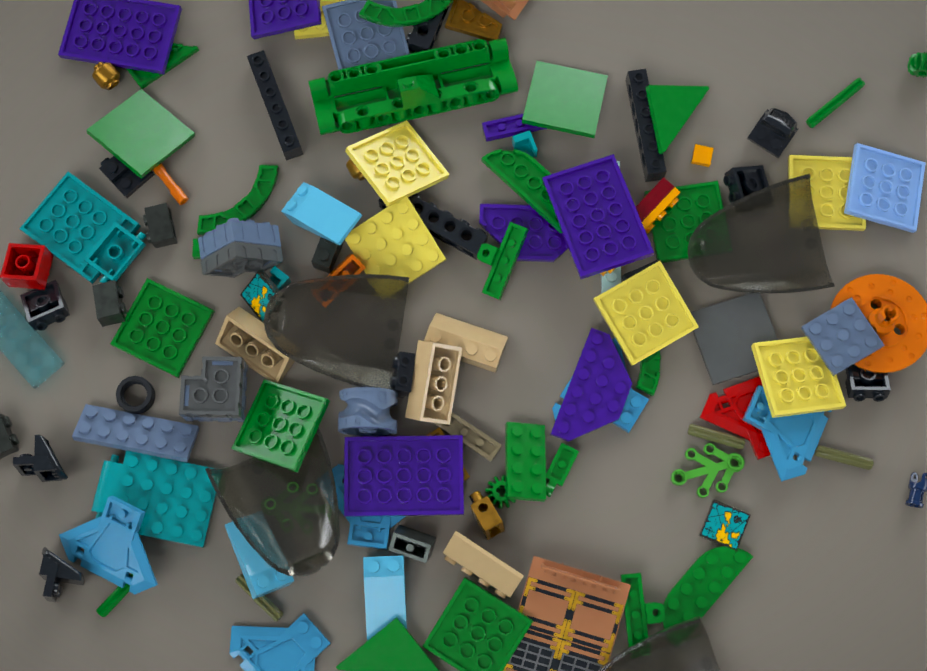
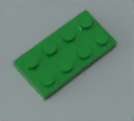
[505,422,546,502]

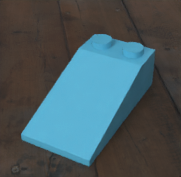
[281,182,363,246]
[224,511,294,599]
[363,555,407,640]

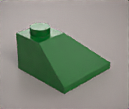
[397,74,440,108]

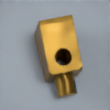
[469,491,505,540]

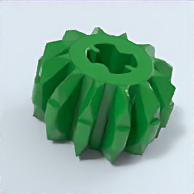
[907,52,927,78]
[485,475,516,509]

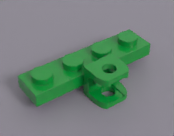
[477,222,529,300]
[620,573,665,657]

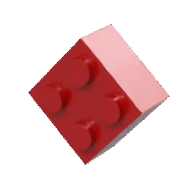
[0,243,54,290]

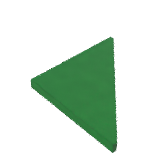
[126,43,199,89]
[646,85,709,154]
[336,617,440,671]

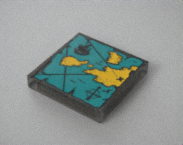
[240,269,286,323]
[699,499,751,551]

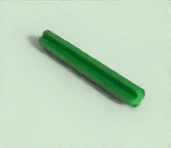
[806,78,865,128]

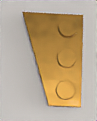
[445,0,502,41]

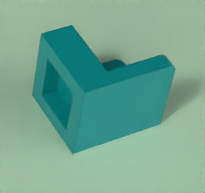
[512,130,538,158]
[266,266,291,297]

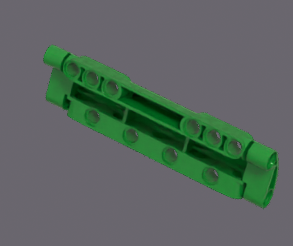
[308,38,518,135]

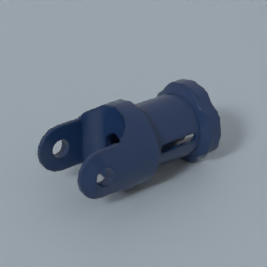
[905,472,927,508]

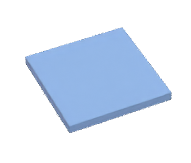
[844,143,926,233]

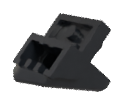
[747,108,798,158]
[13,435,68,482]
[39,547,84,602]

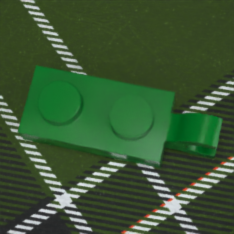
[546,443,579,497]

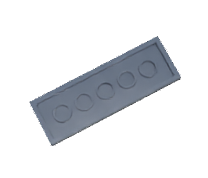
[72,404,199,462]

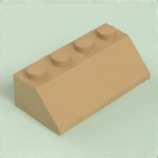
[215,307,301,383]
[424,313,508,373]
[405,340,463,425]
[443,531,524,599]

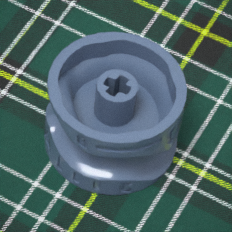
[338,387,398,437]

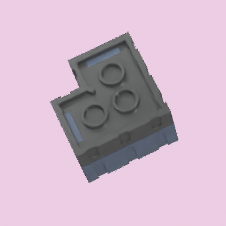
[198,218,283,278]
[179,356,248,422]

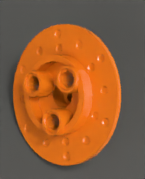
[830,274,927,373]

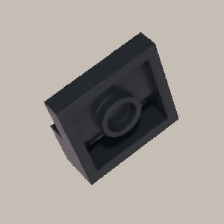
[99,156,155,199]
[723,165,773,208]
[20,280,70,331]
[390,351,415,398]
[845,365,891,402]

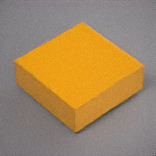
[691,144,713,167]

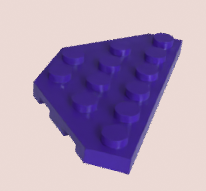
[479,204,568,262]
[550,328,632,442]

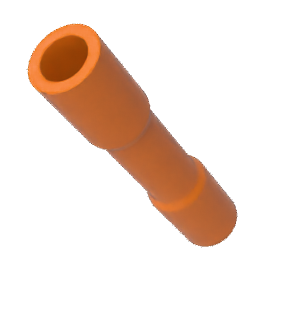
[153,163,189,205]

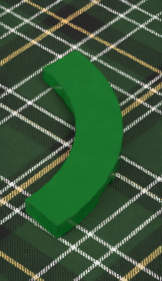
[359,0,454,27]
[197,165,279,235]
[635,350,661,396]

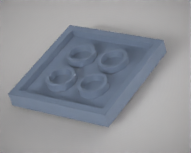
[801,297,885,376]

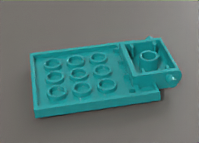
[19,172,146,284]
[91,450,222,548]

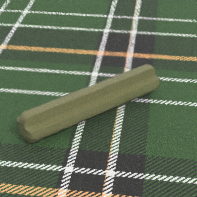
[688,424,745,449]
[815,445,873,470]
[235,574,283,621]

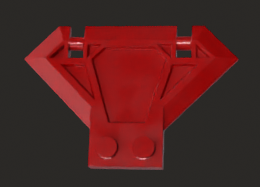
[700,376,771,460]

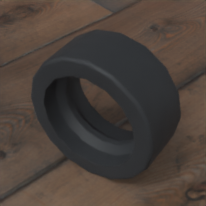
[116,376,155,414]

